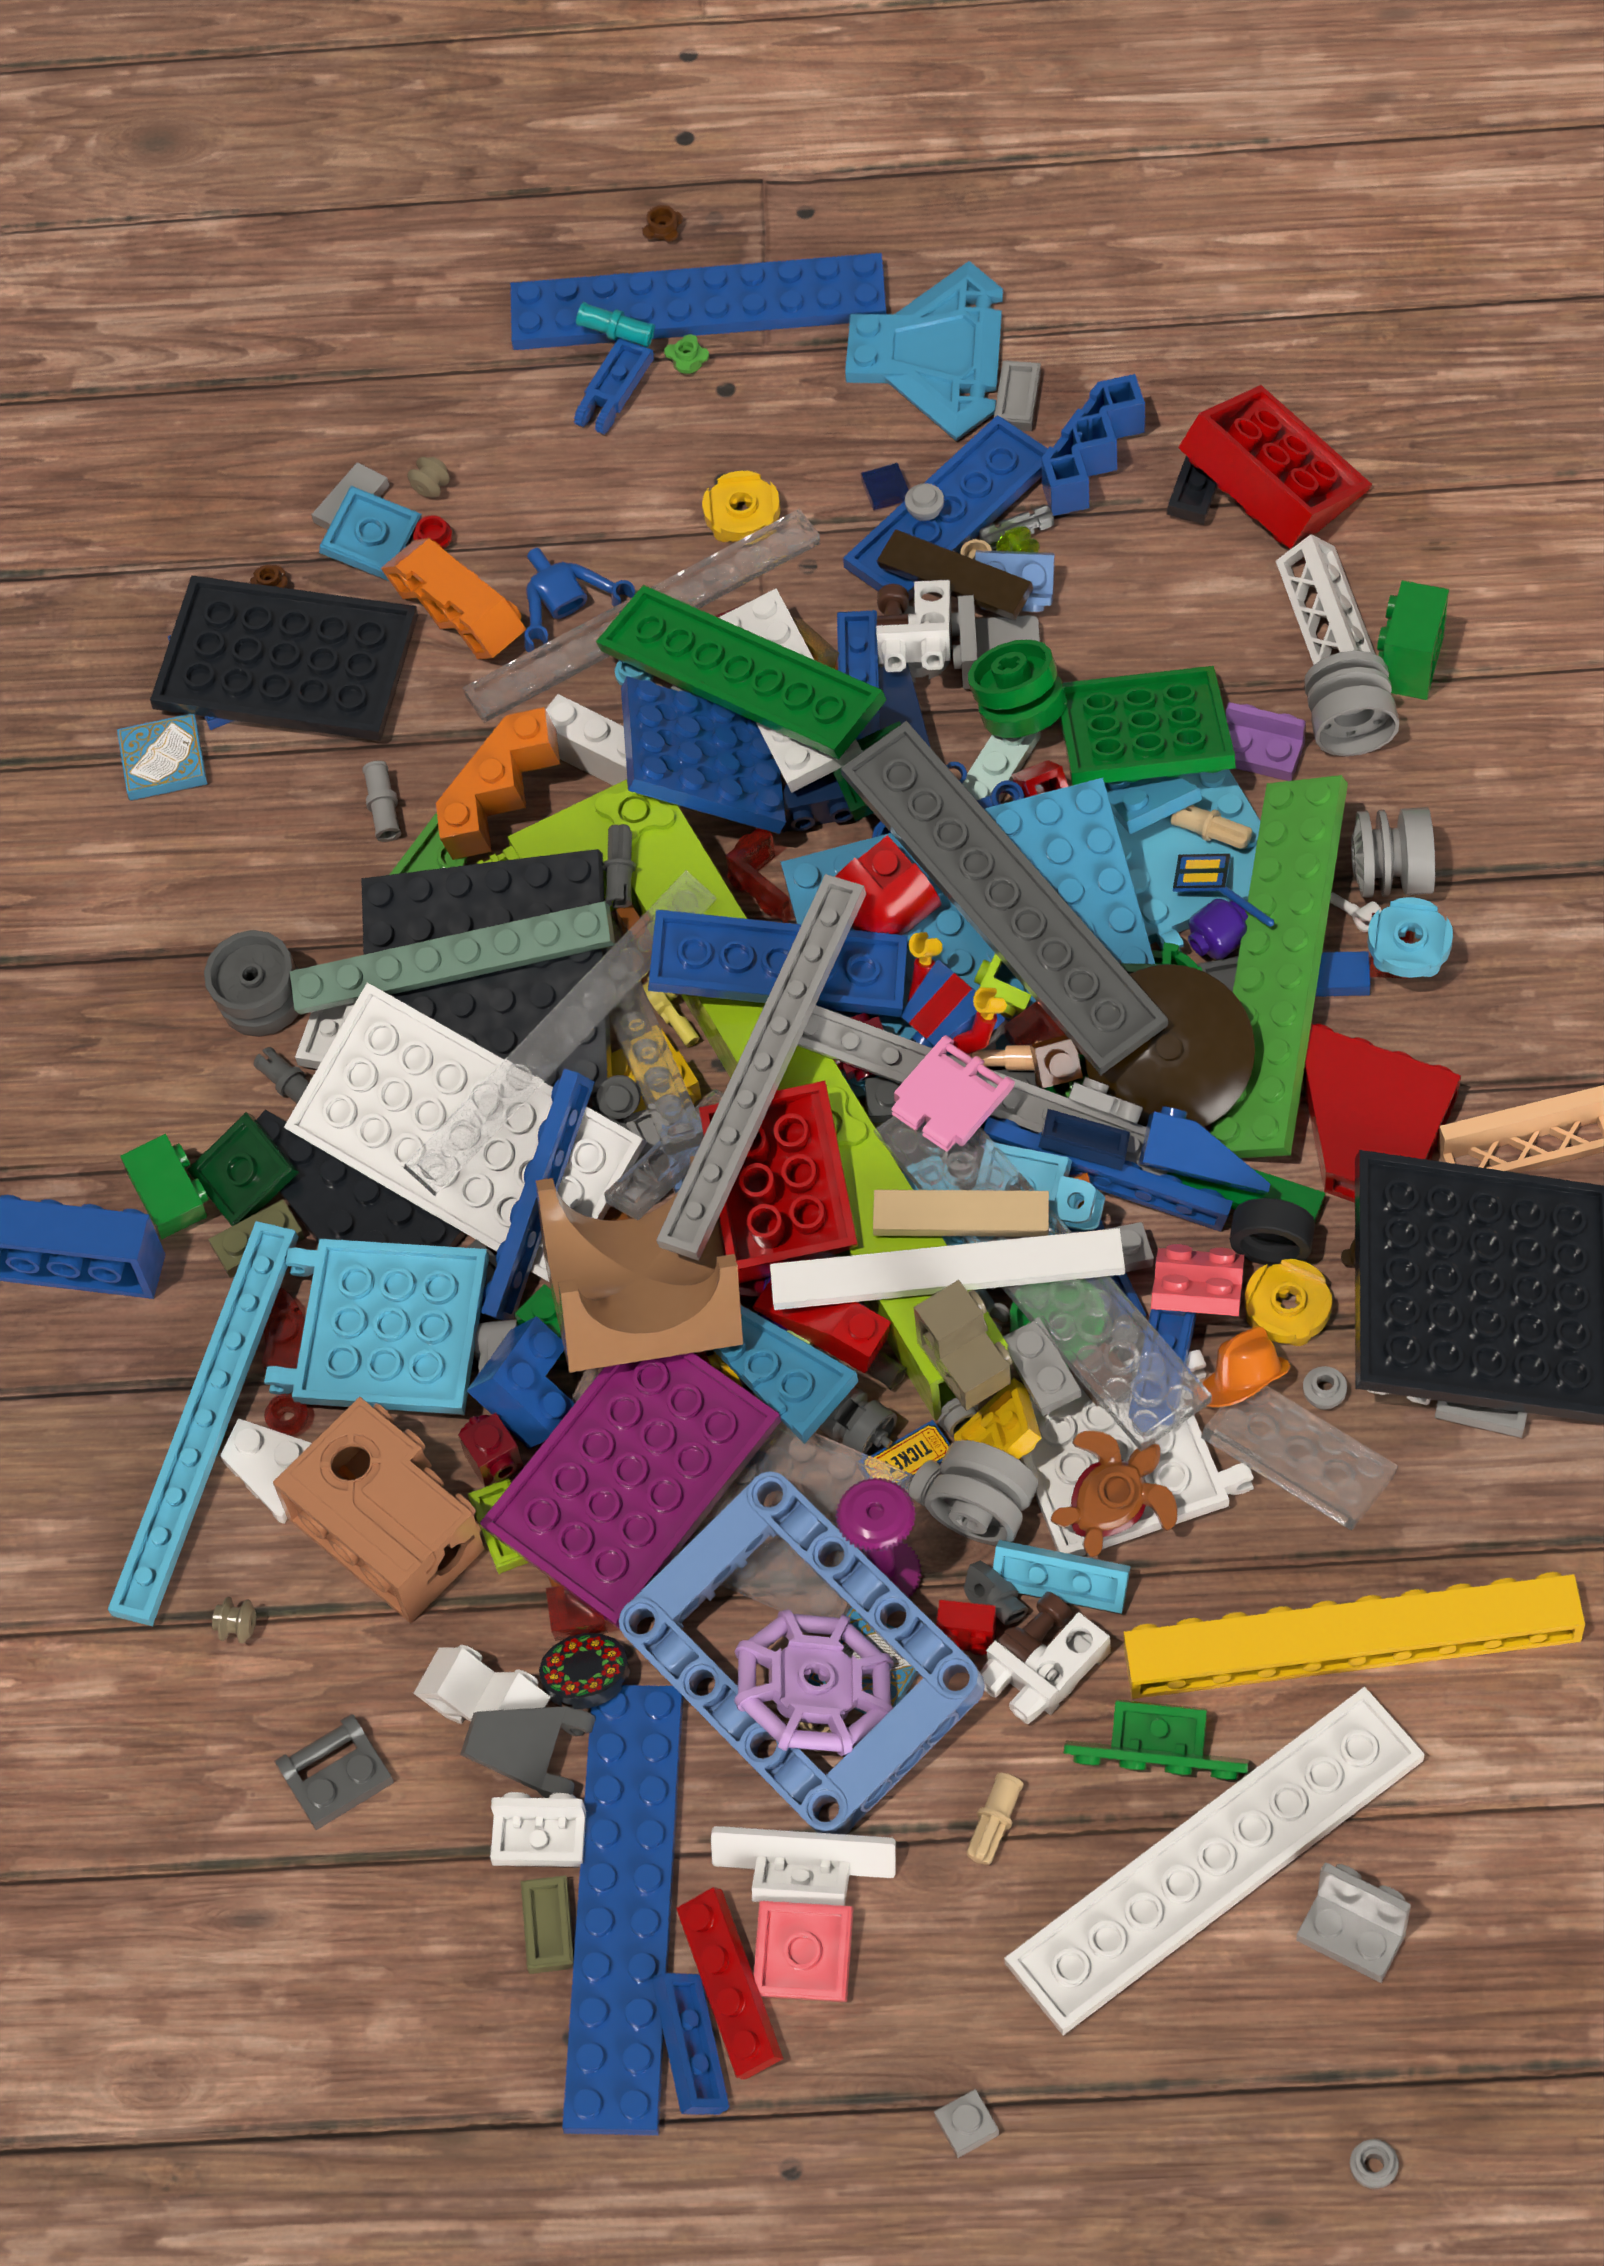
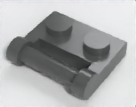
[274,1714,394,1830]

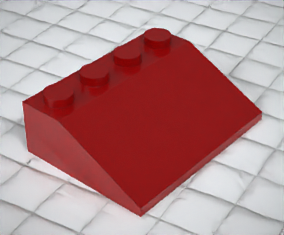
[1178,385,1373,549]
[699,1081,858,1283]

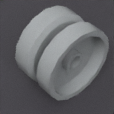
[925,1440,1038,1546]

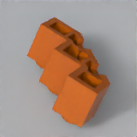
[381,538,526,659]
[436,707,561,860]

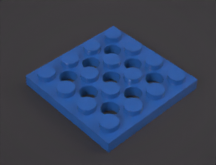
[621,676,786,834]

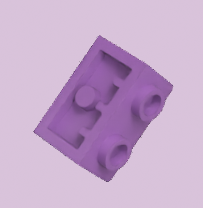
[1226,702,1306,781]

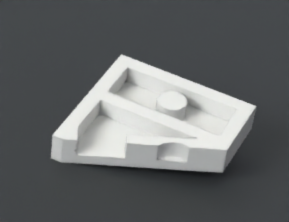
[220,1418,312,1524]

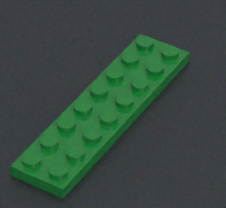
[596,585,887,760]

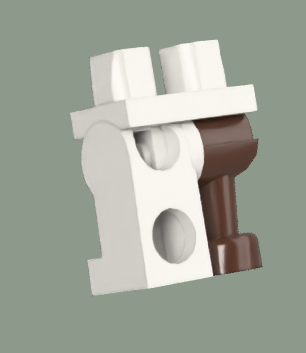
[876,580,951,672]
[980,1591,1111,1724]

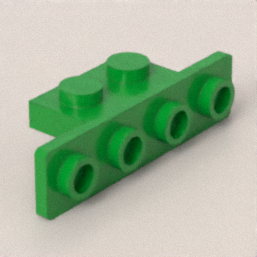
[1064,1699,1249,1780]

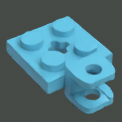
[975,1141,1105,1238]

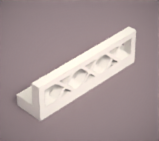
[1276,534,1375,665]

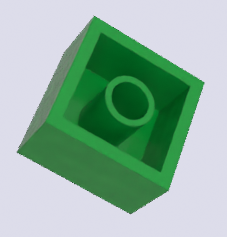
[1377,580,1449,700]

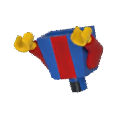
[901,932,1007,1056]

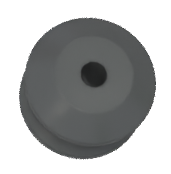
[597,1075,641,1119]

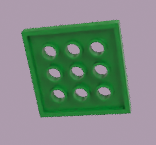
[1060,666,1236,786]

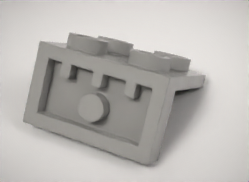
[1296,1863,1411,1983]

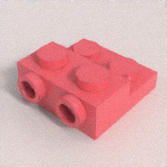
[1151,1244,1244,1316]

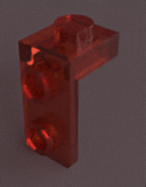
[726,828,791,923]

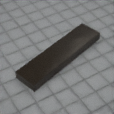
[877,529,1034,620]

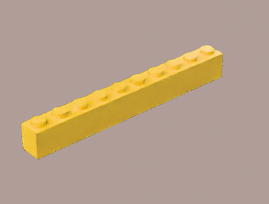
[1124,1572,1585,1699]

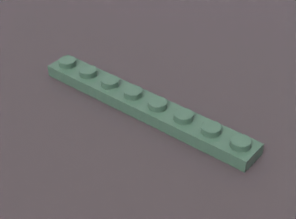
[290,901,615,1015]

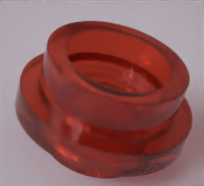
[264,1394,308,1436]

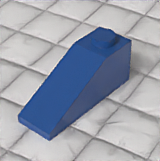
[1138,1107,1270,1195]

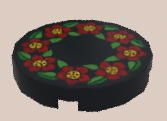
[539,1633,630,1709]

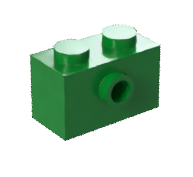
[120,1133,209,1239]

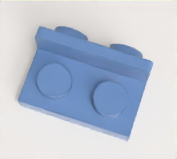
[975,550,1055,612]

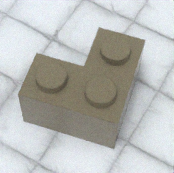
[914,1280,1013,1411]

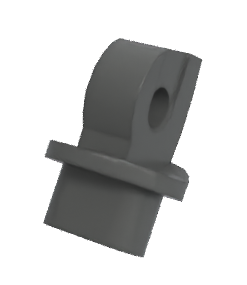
[964,1560,1028,1625]

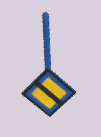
[1173,854,1274,927]

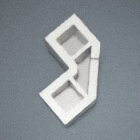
[414,1645,550,1724]

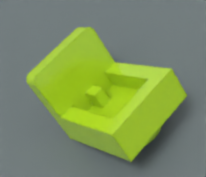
[974,953,1032,1019]

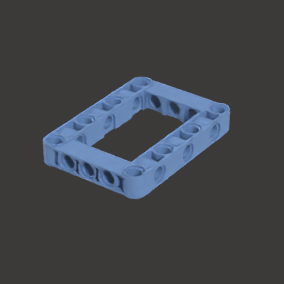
[619,1471,985,1835]

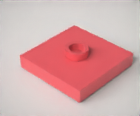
[754,1901,854,2002]

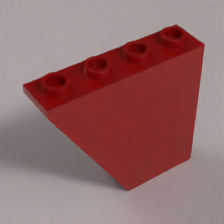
[1303,1024,1461,1203]

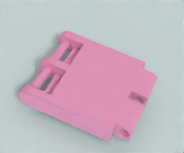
[891,1035,1015,1152]

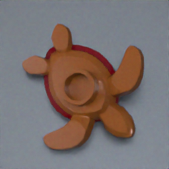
[1051,1431,1178,1558]

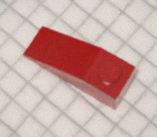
[753,1279,891,1374]

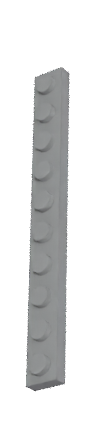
[656,874,866,1261]
[797,1005,1167,1176]

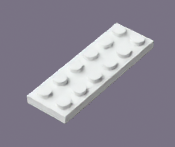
[718,588,862,793]

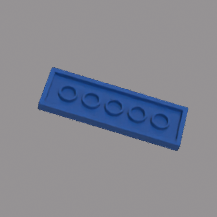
[843,415,1048,601]
[648,909,908,1017]

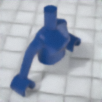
[524,548,635,654]

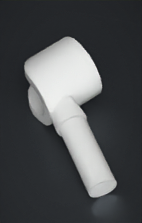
[1330,892,1382,932]

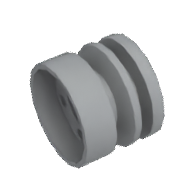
[1304,650,1399,756]
[1351,807,1435,898]

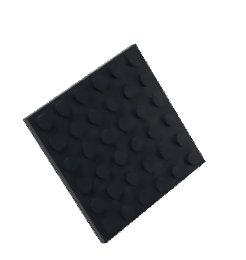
[361,849,612,1097]
[1355,1150,1604,1423]

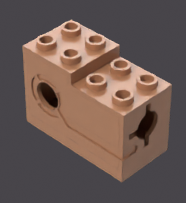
[273,1397,485,1624]

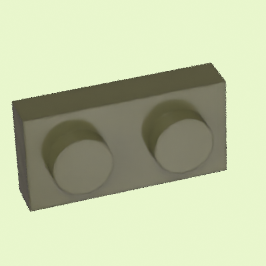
[208,1200,305,1278]

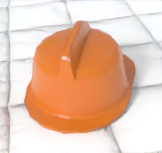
[1195,1326,1290,1407]

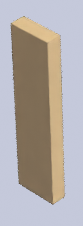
[873,1190,1049,1237]

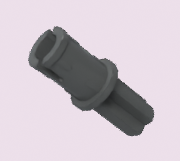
[603,824,636,908]

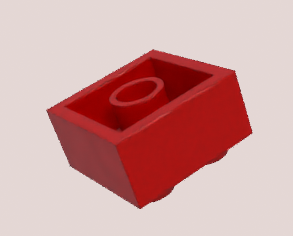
[936,1600,997,1655]

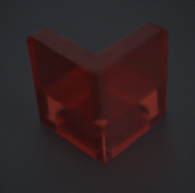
[1004,1001,1065,1073]
[546,1585,608,1641]

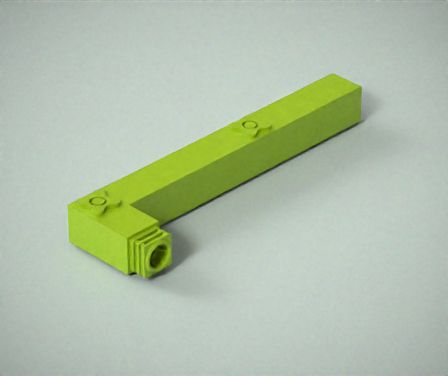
[477,779,1011,1421]

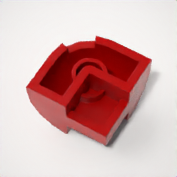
[835,835,941,935]

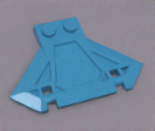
[845,261,1003,441]

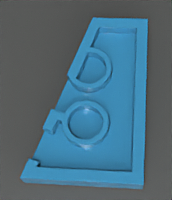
[1104,752,1202,834]

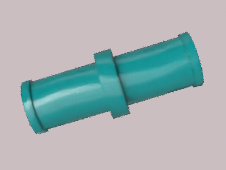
[576,302,655,348]

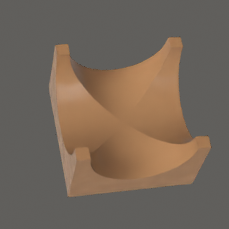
[536,1156,743,1373]

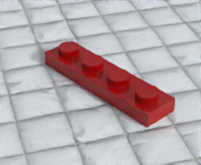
[676,1887,784,2080]

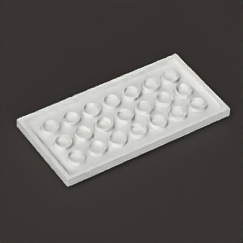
[284,982,647,1282]

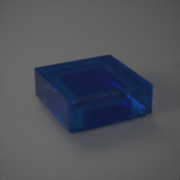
[861,463,909,510]

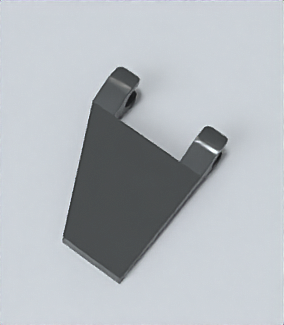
[460,1706,596,1798]

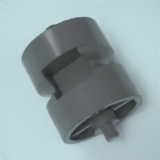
[818,1385,897,1460]

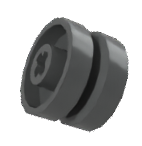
[204,930,299,1037]

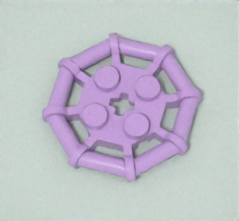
[734,1609,894,1756]

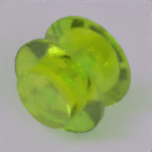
[996,526,1040,552]

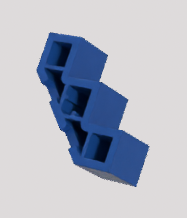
[1041,374,1145,516]

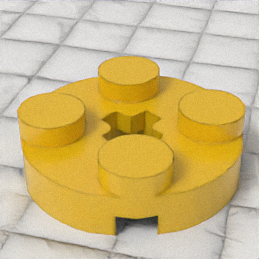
[702,471,780,542]
[1245,1259,1332,1346]

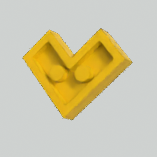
[954,1378,1042,1460]

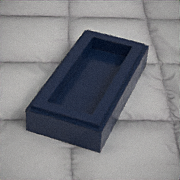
[1039,1109,1130,1170]

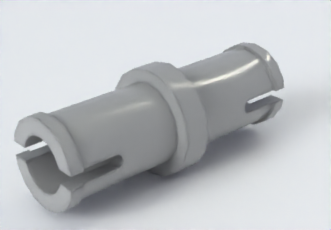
[362,761,401,842]

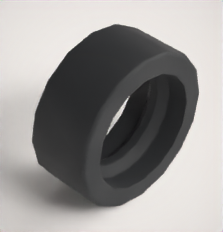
[1229,1198,1315,1266]

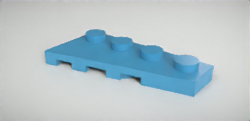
[712,1305,859,1444]

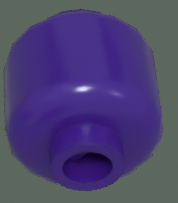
[1187,899,1248,960]

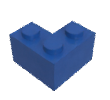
[467,1316,575,1449]

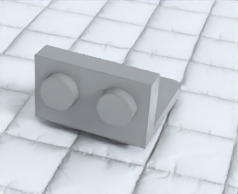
[951,595,1040,689]

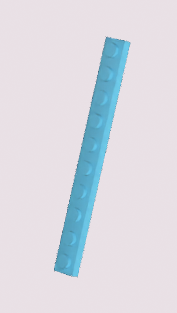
[108,1221,299,1626]

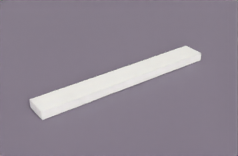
[770,1228,1125,1310]

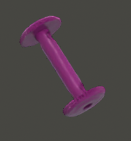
[835,1478,922,1598]

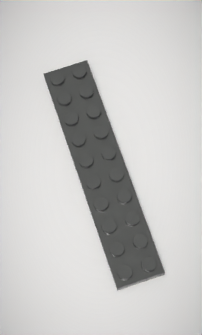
[841,721,1168,1075]

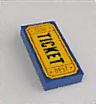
[858,1420,950,1490]

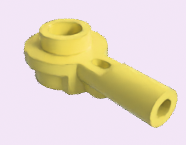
[640,976,700,1047]

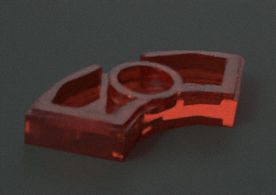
[262,1287,305,1369]

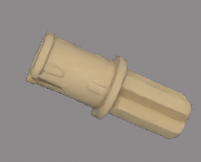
[1171,805,1253,849]
[967,1773,1024,1865]

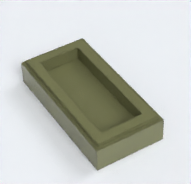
[521,1875,574,1974]

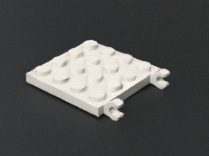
[1021,1350,1254,1556]

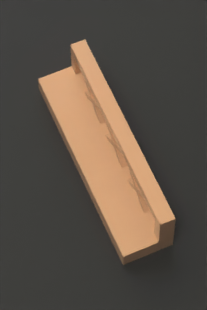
[1437,1085,1604,1173]

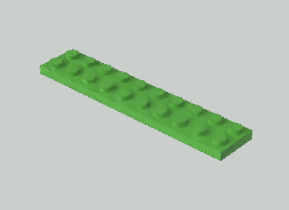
[1210,775,1348,1158]

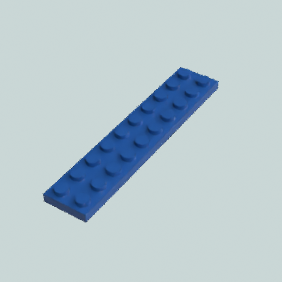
[511,253,886,350]
[562,1685,683,2136]

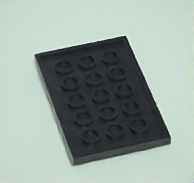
[150,575,418,741]

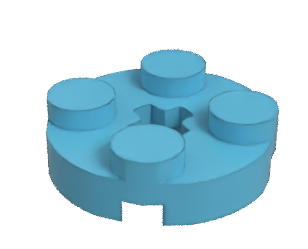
[1367,897,1453,978]

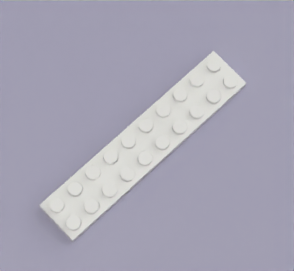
[1004,1686,1425,2035]

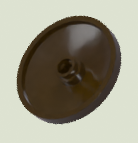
[1084,965,1255,1128]

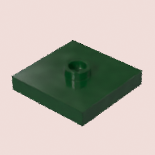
[187,1112,299,1226]

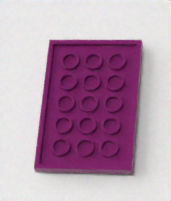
[479,1353,781,1628]

